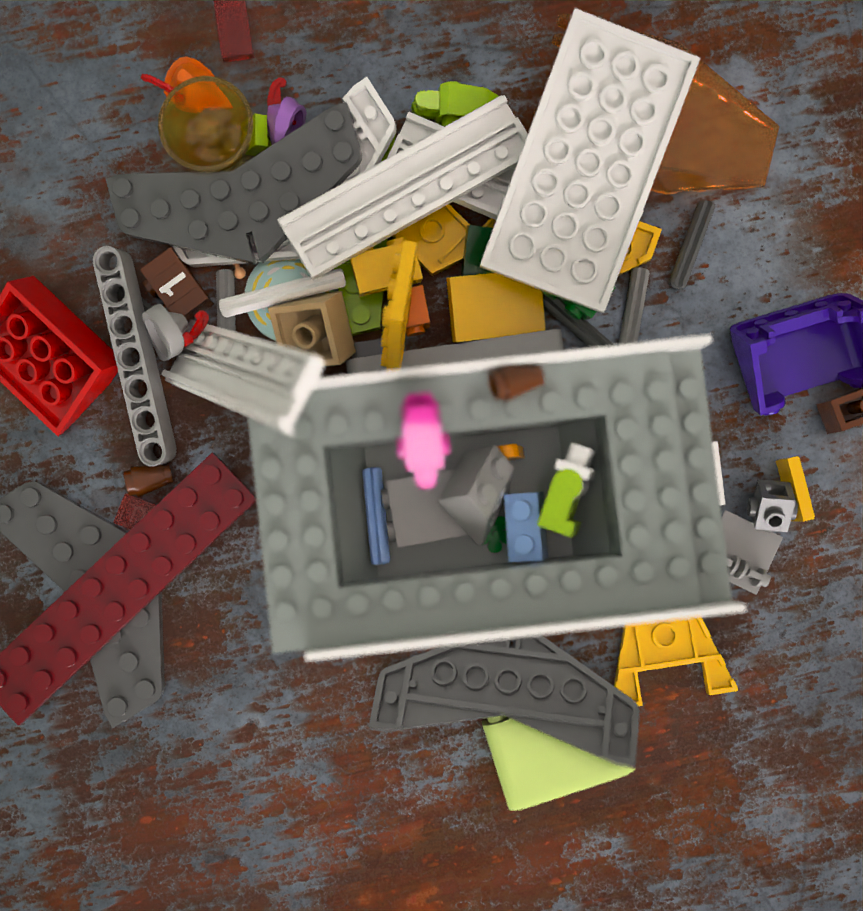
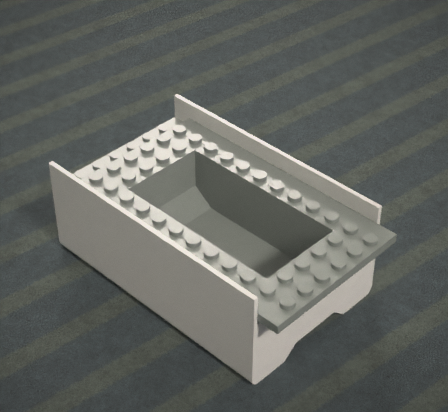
[248,335,746,661]

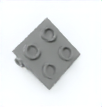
[722,510,783,595]

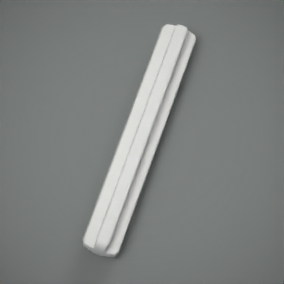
[219,269,346,317]

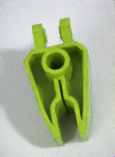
[411,81,499,127]

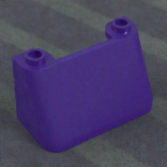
[730,293,863,415]

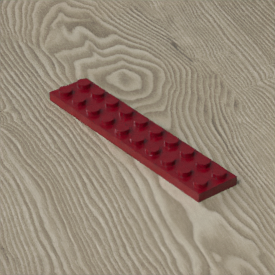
[0,452,257,726]

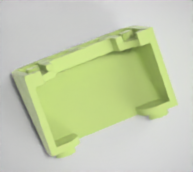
[481,716,635,811]

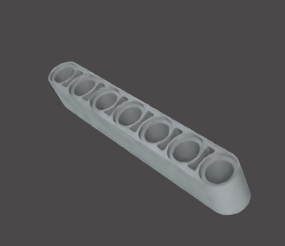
[93,246,177,466]
[345,329,564,375]

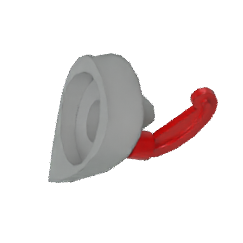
[142,304,209,361]

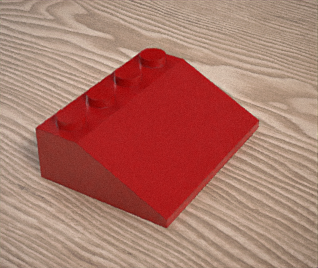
[0,276,118,436]

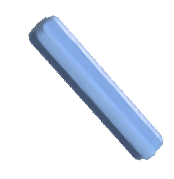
[362,467,390,565]

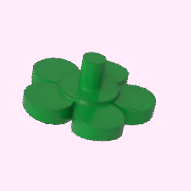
[483,516,507,553]

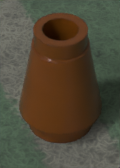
[488,364,545,402]
[123,464,174,497]

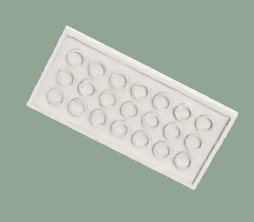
[479,8,700,313]

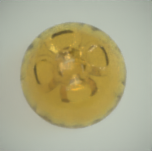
[158,76,254,173]

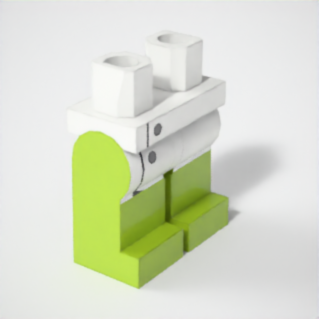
[537,443,597,537]

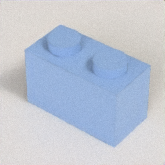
[504,491,548,562]

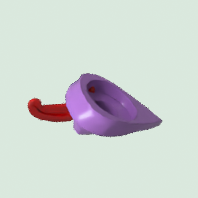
[267,77,307,145]

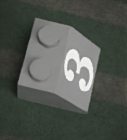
[438,445,514,545]

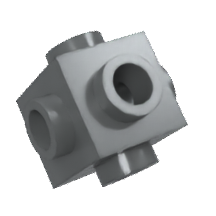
[747,480,798,532]

